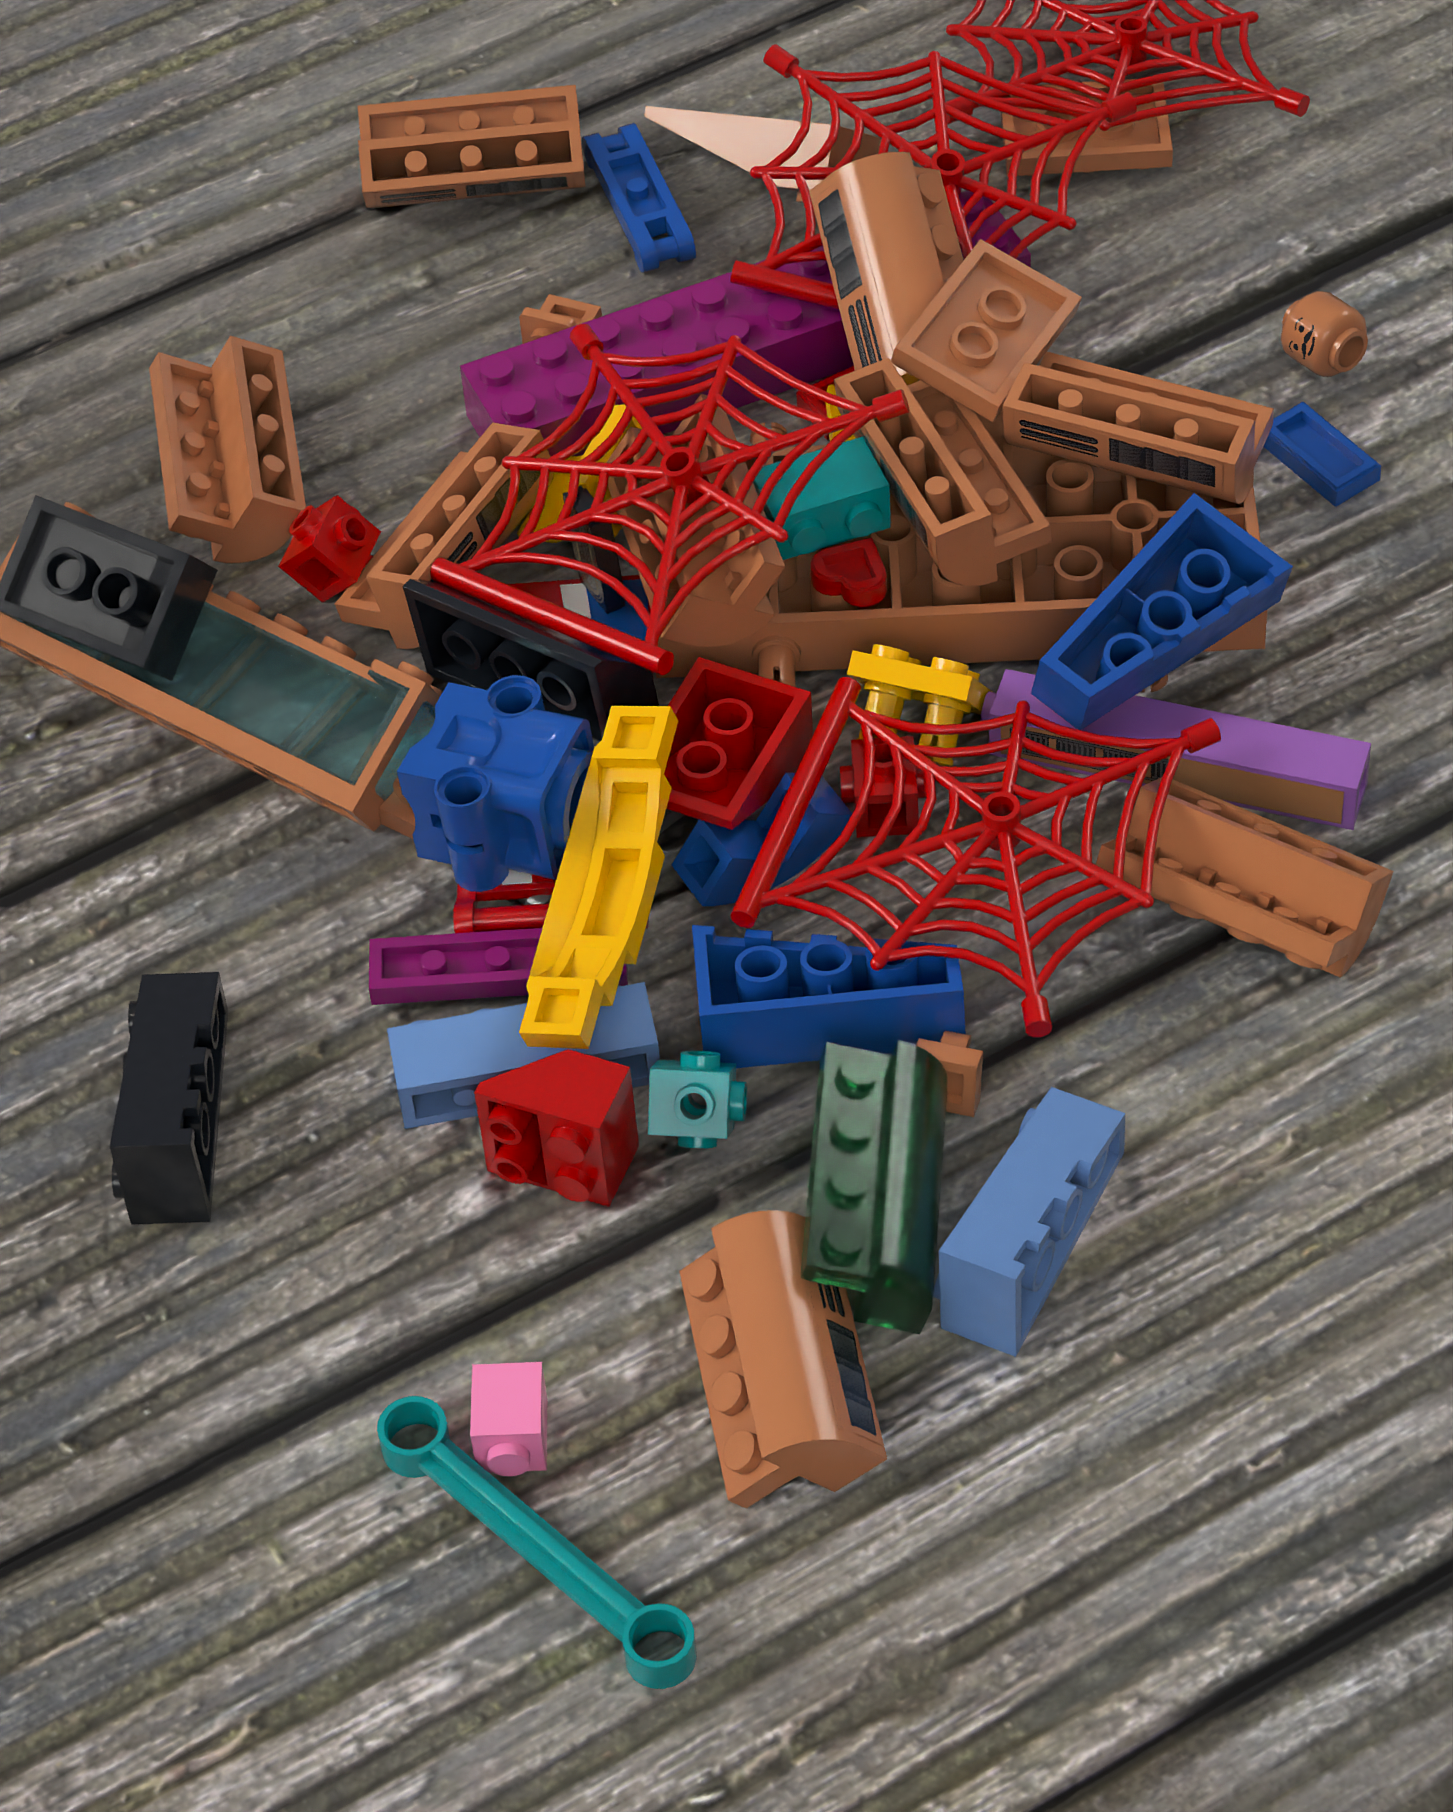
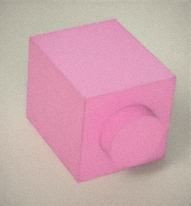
[470,1362,548,1476]

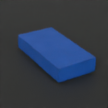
[1263,402,1381,507]

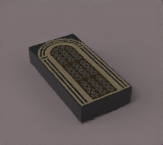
[563,486,626,614]

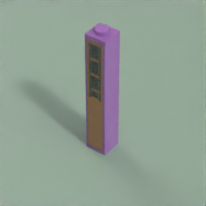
[980,669,1371,830]

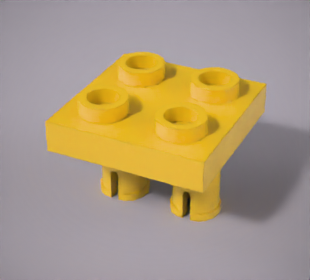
[847,644,992,767]

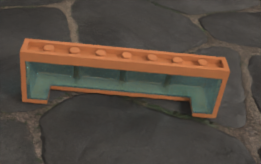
[0,502,443,832]

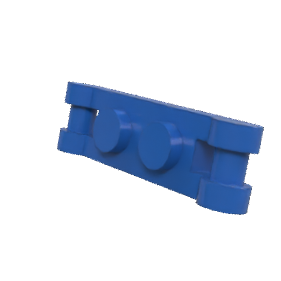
[582,123,696,273]

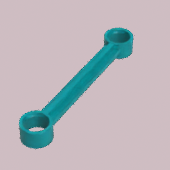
[377,1396,697,1689]

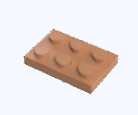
[1000,79,1173,176]
[891,239,1082,422]

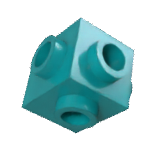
[648,1050,747,1148]

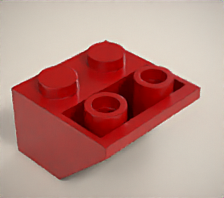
[474,1049,639,1207]

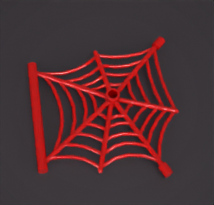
[945,0,1310,131]
[730,44,1137,309]
[430,324,910,675]
[730,677,1221,1037]

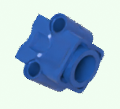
[397,675,594,892]

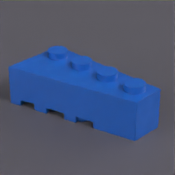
[1031,493,1293,730]
[692,925,966,1068]

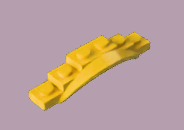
[519,706,678,1049]

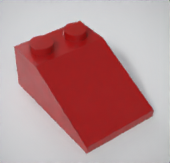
[664,657,813,830]

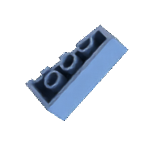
[933,1087,1125,1357]

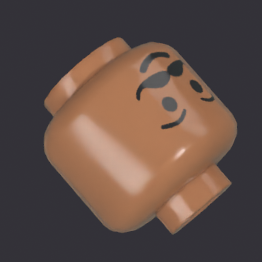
[1281,291,1368,377]

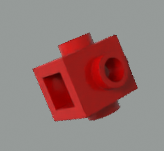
[278,495,381,603]
[840,736,926,838]

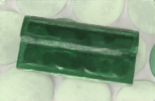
[801,1040,948,1335]

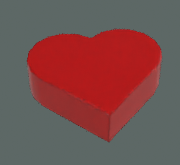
[810,537,887,607]

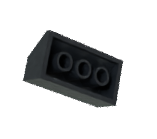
[403,579,659,746]

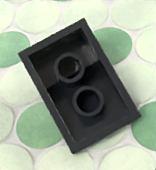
[0,495,218,681]

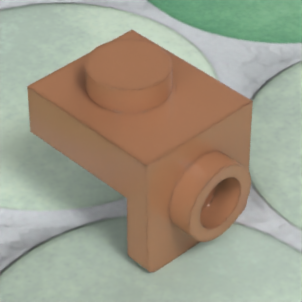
[519,294,602,344]

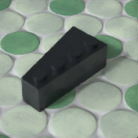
[109,972,228,1225]

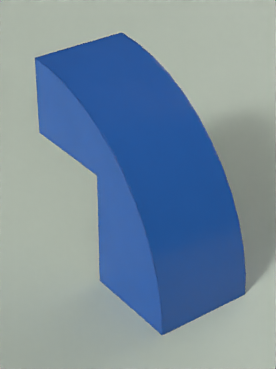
[671,772,852,906]

